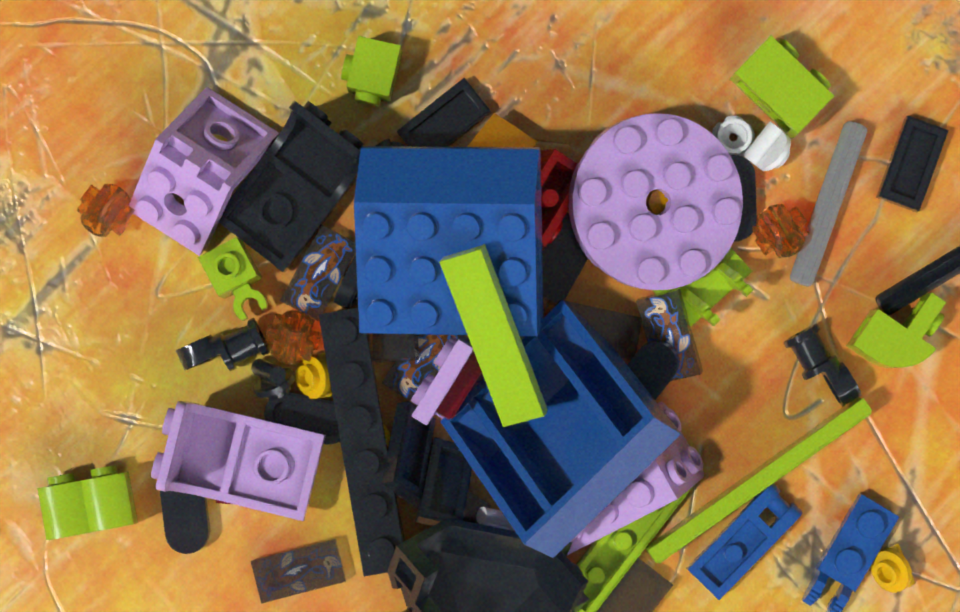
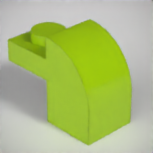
[846,292,946,368]

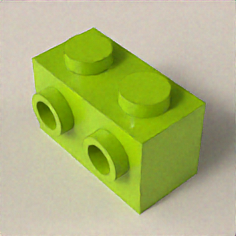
[730,35,834,139]

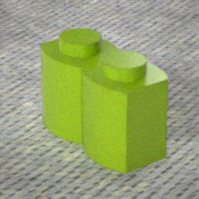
[37,465,138,541]

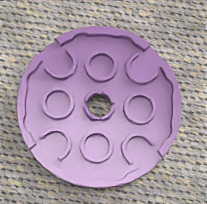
[568,113,743,290]

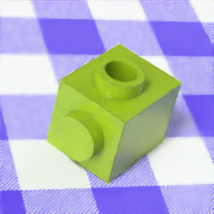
[341,36,403,106]

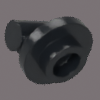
[251,358,296,400]

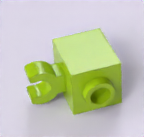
[198,237,268,321]

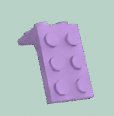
[151,401,326,521]
[567,402,704,555]

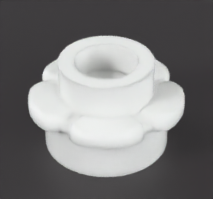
[712,116,755,157]

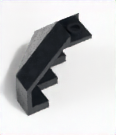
[388,518,589,612]

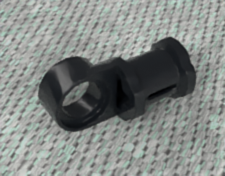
[176,318,270,371]
[783,323,862,407]

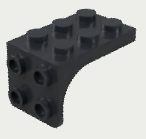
[219,101,364,273]

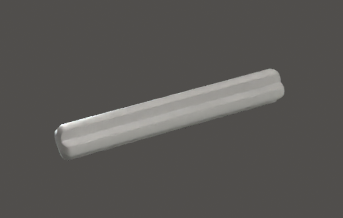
[790,121,867,287]

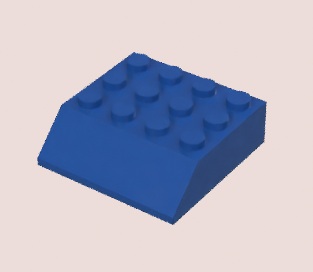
[354,146,543,336]
[440,299,681,558]

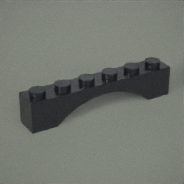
[318,308,405,577]

